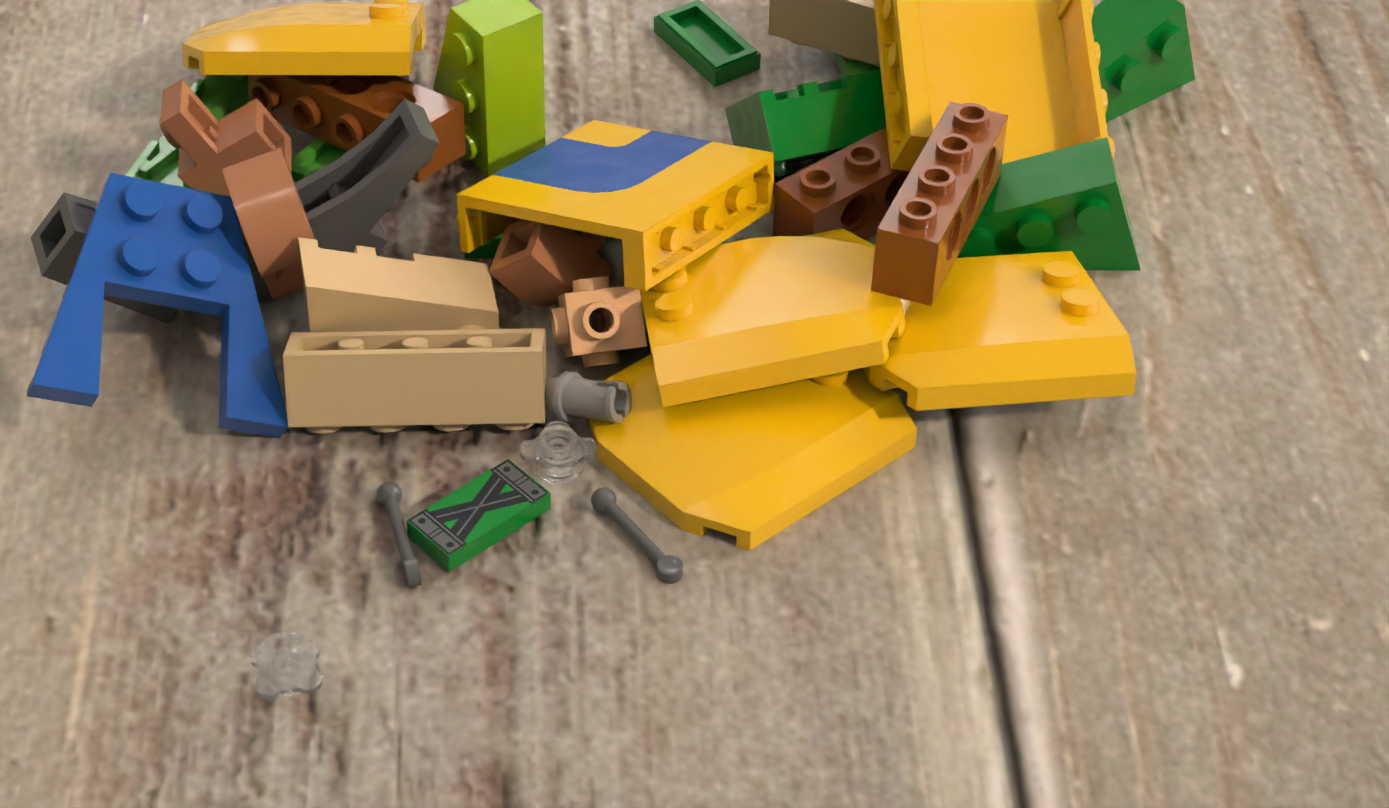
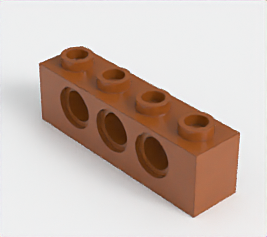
[247,75,466,183]
[871,101,1008,306]
[773,127,910,240]

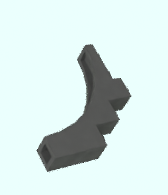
[31,99,440,324]

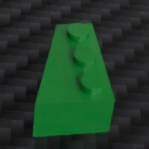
[1091,0,1195,123]
[725,69,886,179]
[957,137,1141,270]

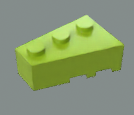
[433,0,546,177]

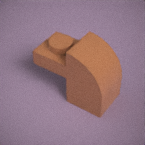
[159,79,292,196]
[222,148,316,299]
[489,219,614,307]

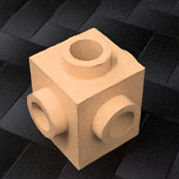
[550,276,647,368]

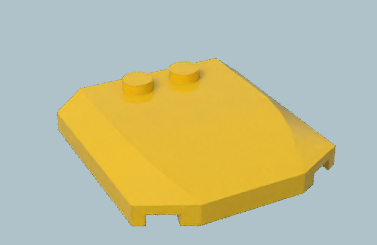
[182,0,426,76]
[640,228,906,408]
[862,251,1137,411]
[584,353,917,551]

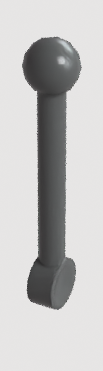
[376,482,421,587]
[591,487,683,584]

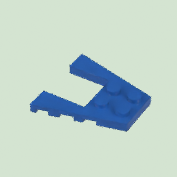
[27,173,288,438]

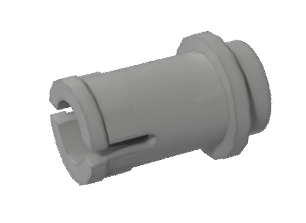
[545,371,632,423]

